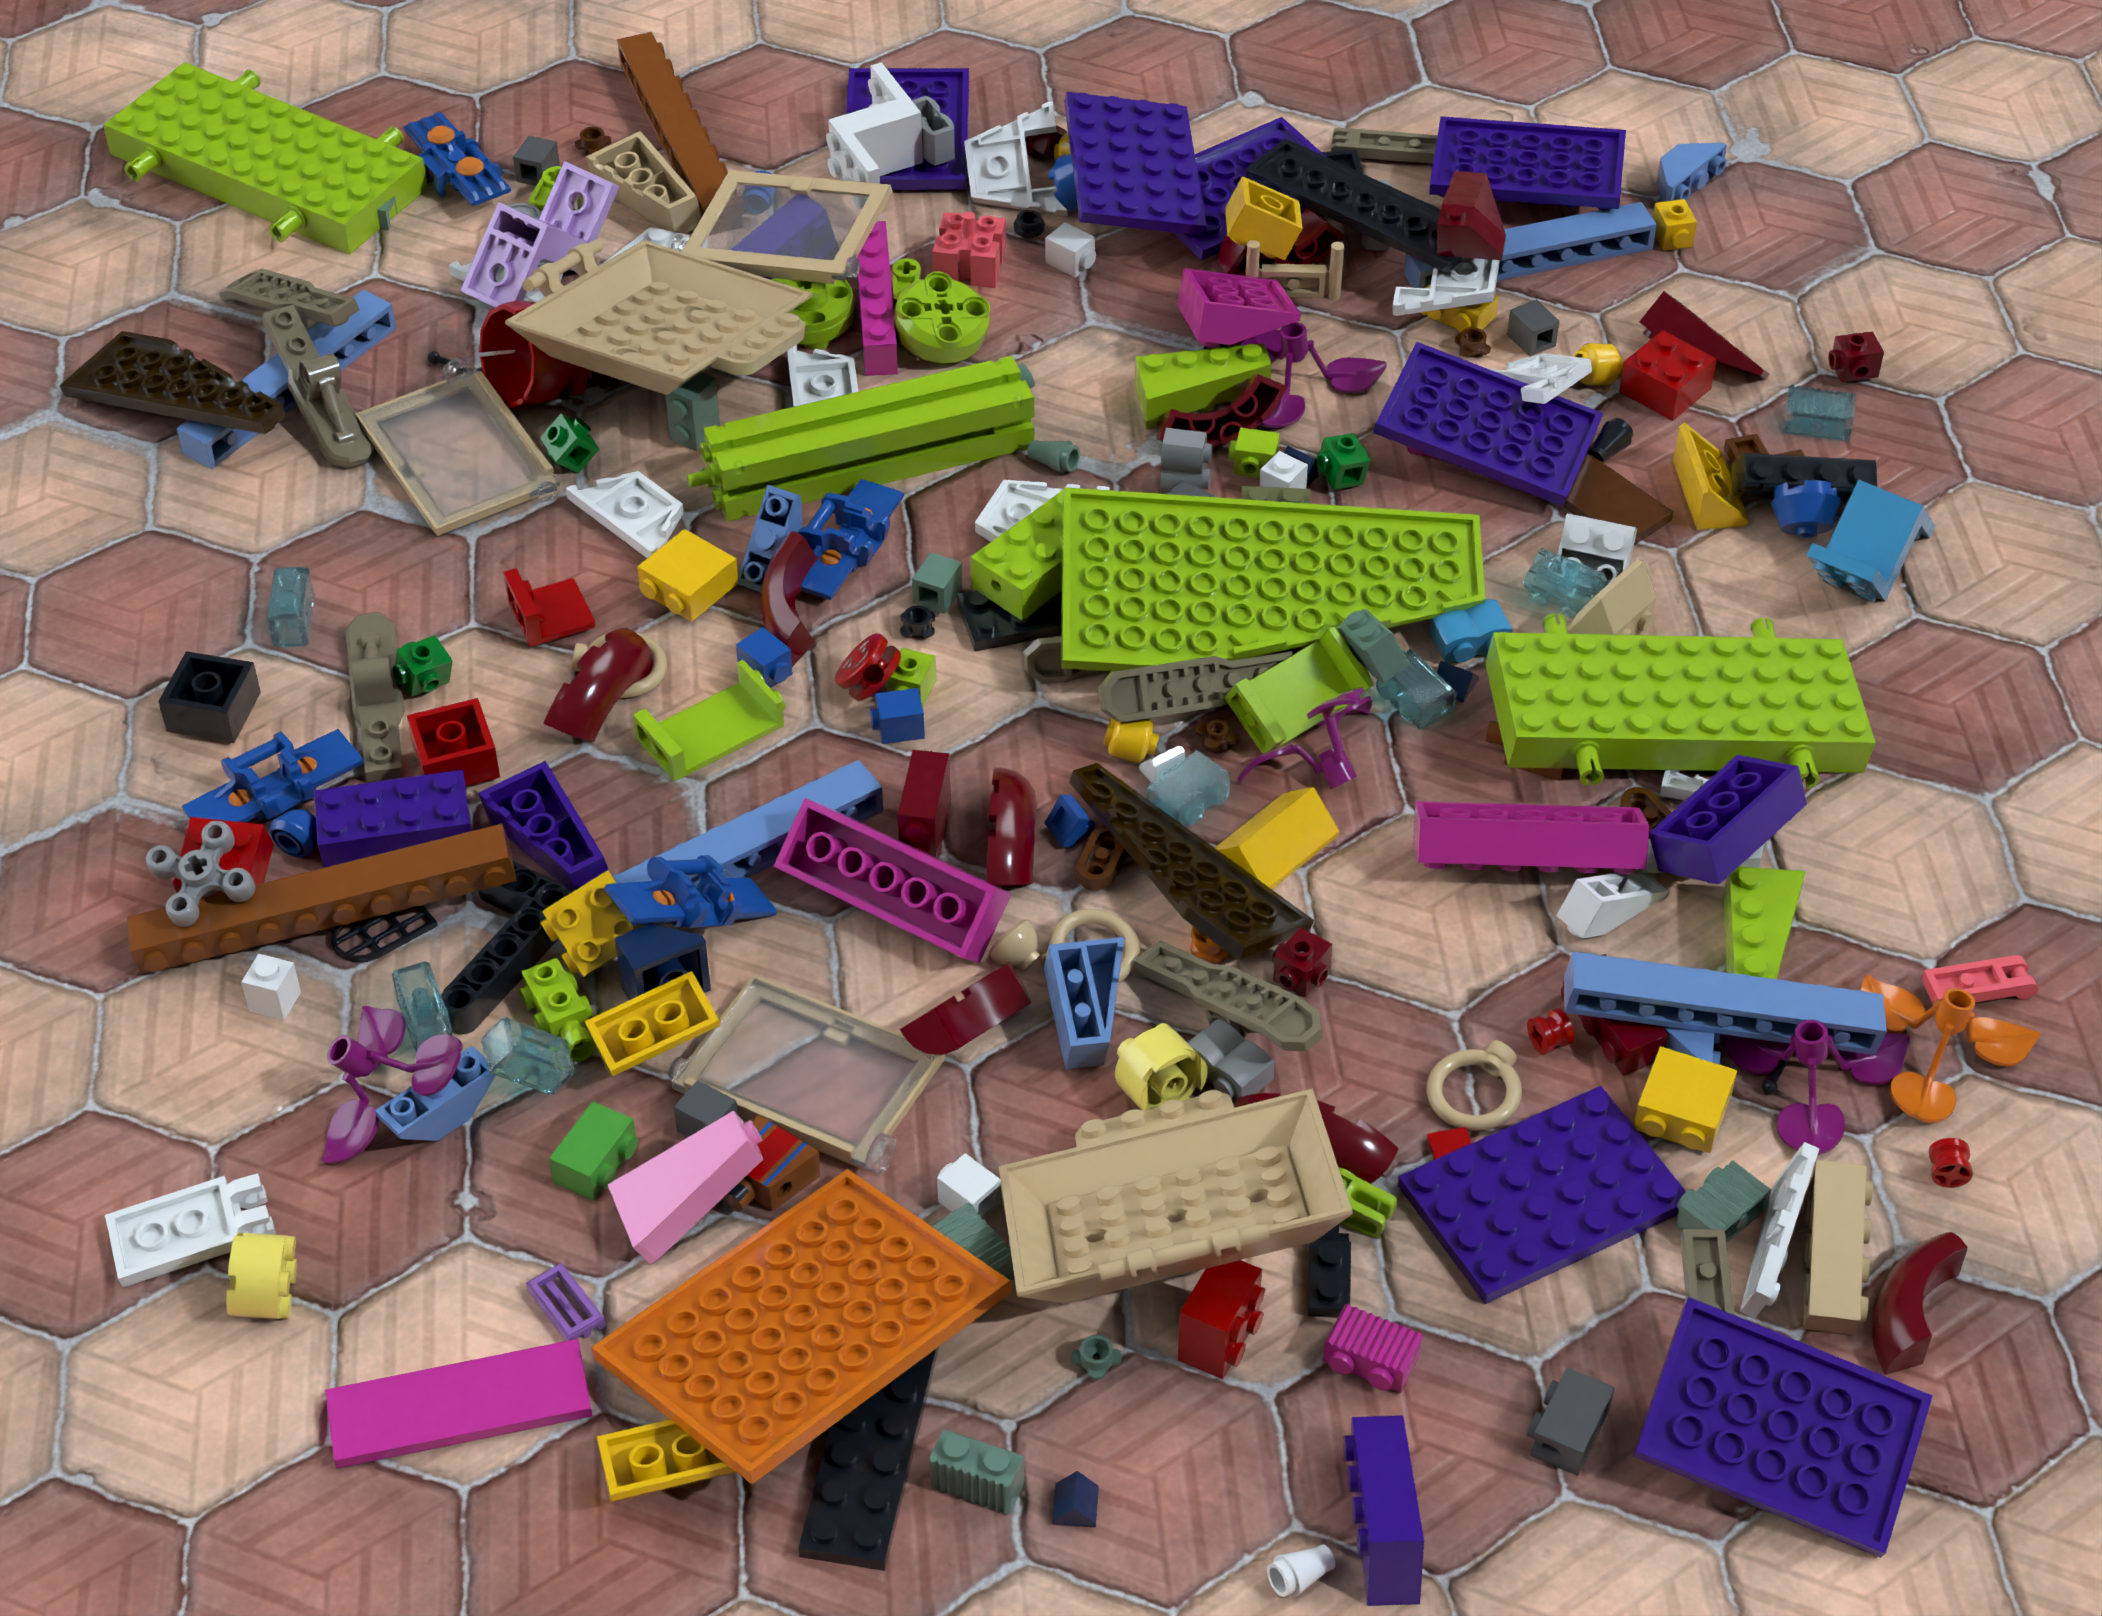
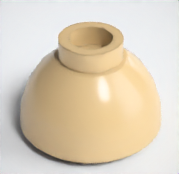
[989,920,1041,971]

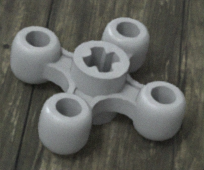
[145,821,256,927]

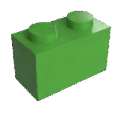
[549,1101,638,1201]

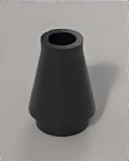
[1588,418,1633,463]

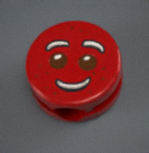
[835,633,901,701]

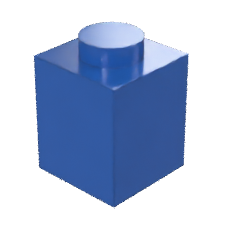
[736,627,793,688]
[870,688,925,744]

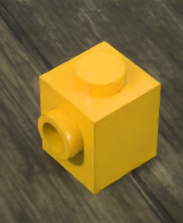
[1653,199,1697,251]

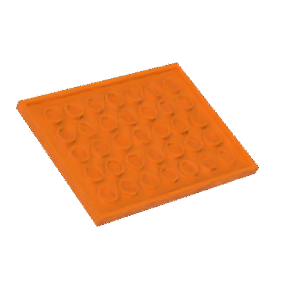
[591,1169,1012,1485]

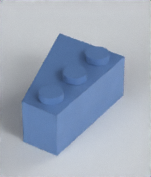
[1044,937,1125,1070]

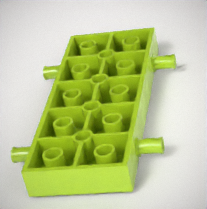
[103,62,428,255]
[1485,613,1876,789]

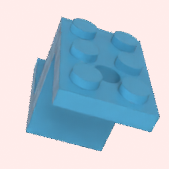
[1806,480,1935,602]

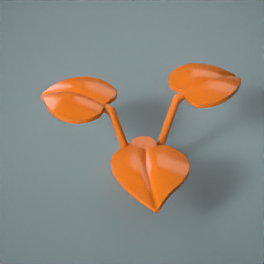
[1860,974,2040,1123]

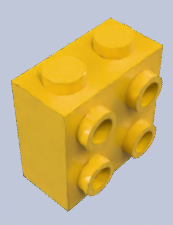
[637,529,739,622]
[540,870,643,977]
[1634,1046,1737,1154]

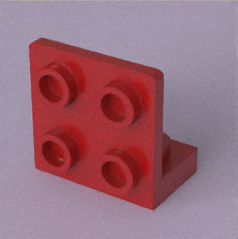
[503,568,596,647]

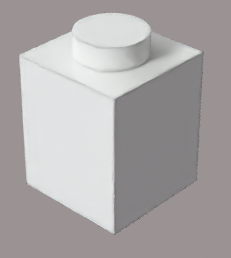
[1045,222,1096,278]
[1260,451,1308,489]
[241,954,301,1021]
[937,1153,1001,1219]

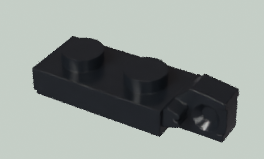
[1308,1223,1351,1318]

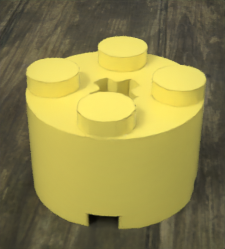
[1115,1023,1208,1110]
[226,1233,297,1319]

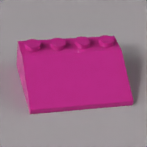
[1177,268,1301,348]

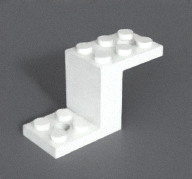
[826,62,923,220]

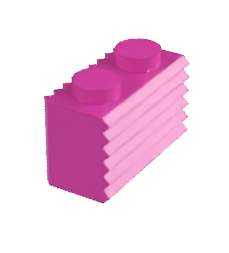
[1323,1304,1423,1393]

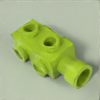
[519,958,597,1062]

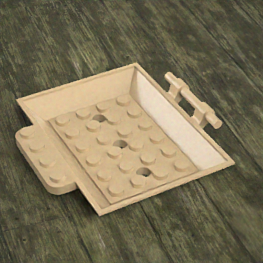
[505,239,813,395]
[998,1088,1353,1303]

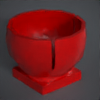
[479,300,590,409]

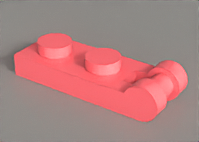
[1921,955,2038,1004]

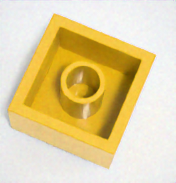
[1225,176,1303,260]

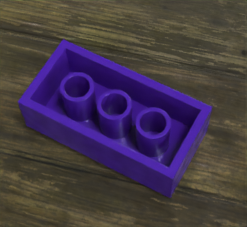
[1649,755,1807,884]
[314,770,472,868]

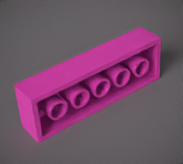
[773,798,1011,963]
[1413,801,1649,874]

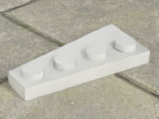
[1740,1142,1819,1318]

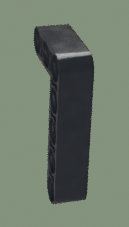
[441,861,569,1035]

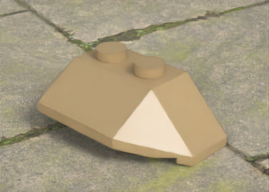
[1566,559,1656,635]

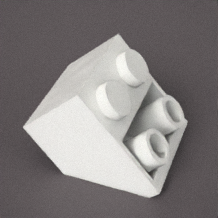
[1552,513,1637,591]

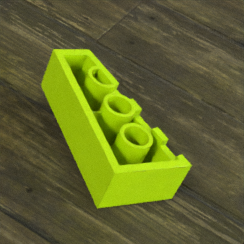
[1723,866,1806,979]

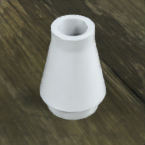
[1267,1544,1335,1597]

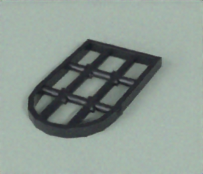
[332,905,438,963]

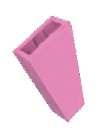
[608,1110,763,1264]

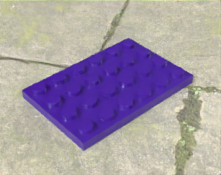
[846,68,969,191]
[1064,92,1207,236]
[1429,116,1626,210]
[1172,117,1326,260]
[1373,342,1604,507]
[1397,1086,1686,1304]
[1633,1297,1933,1558]

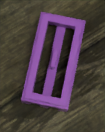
[526,1263,606,1341]

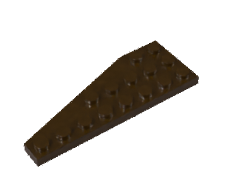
[60,331,286,434]
[1069,763,1314,960]

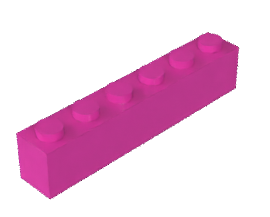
[856,221,898,376]

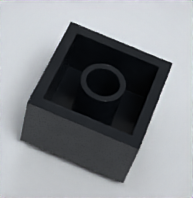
[158,651,261,743]

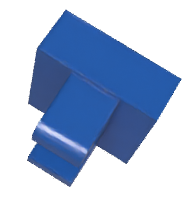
[1044,795,1096,847]

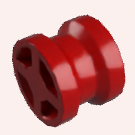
[1527,1008,1574,1055]
[1928,1138,1973,1188]

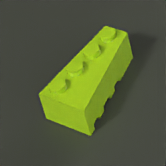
[1135,343,1271,430]

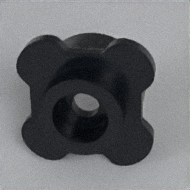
[900,605,935,638]

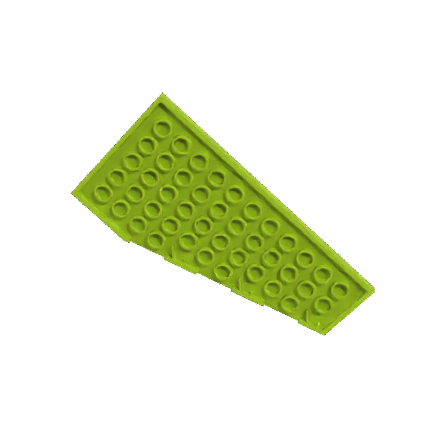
[1061,487,1486,671]

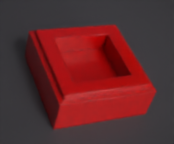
[1427,1127,1471,1160]

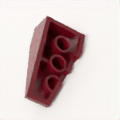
[1437,171,1506,260]
[1639,291,1770,379]

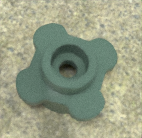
[1071,1335,1122,1380]

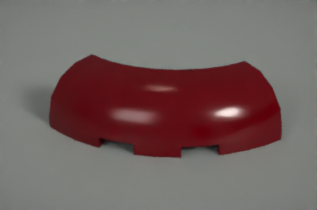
[1219,208,1346,276]
[1157,373,1288,447]
[760,531,818,667]
[543,628,652,741]
[987,767,1037,885]
[899,962,1031,1055]
[1234,1093,1399,1184]
[1872,1232,1968,1375]

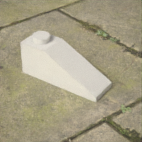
[1556,869,1669,939]

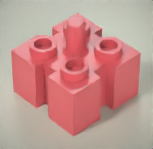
[932,211,1006,288]

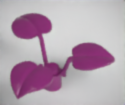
[1240,322,1387,428]
[1238,687,1372,789]
[321,1006,463,1164]
[1723,1020,1910,1155]

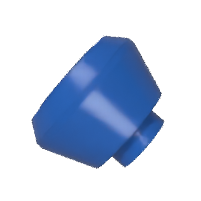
[270,809,318,857]

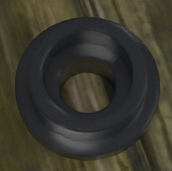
[1013,210,1045,239]

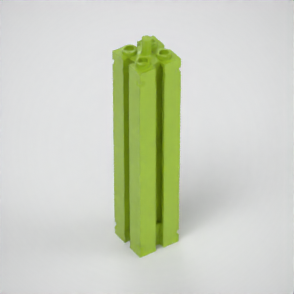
[687,356,1035,522]

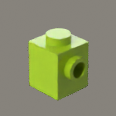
[1228,428,1280,478]
[887,648,936,708]

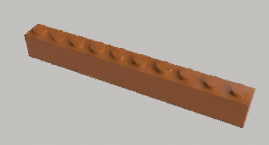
[617,32,747,238]
[127,824,517,975]

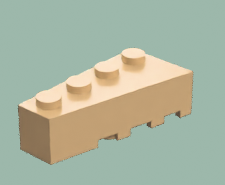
[586,131,702,234]
[1803,1160,1873,1335]

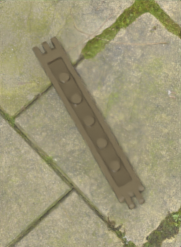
[1331,127,1438,165]

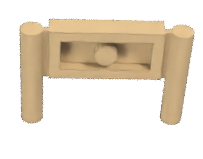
[1246,240,1344,300]

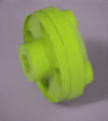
[894,271,991,363]
[771,275,855,350]

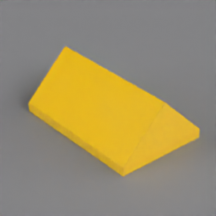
[1673,422,1749,530]
[1215,787,1339,889]
[585,971,721,1077]
[597,1419,737,1503]

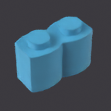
[1430,599,1513,663]

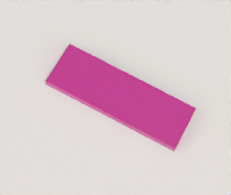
[325,1339,593,1469]

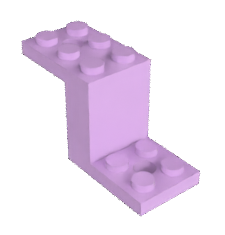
[460,161,620,307]

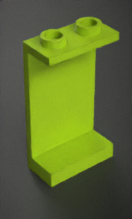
[1224,626,1374,754]
[633,660,785,782]

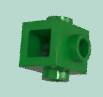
[540,413,600,473]
[1316,433,1371,490]
[393,635,453,697]

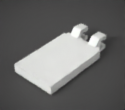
[105,1174,276,1288]

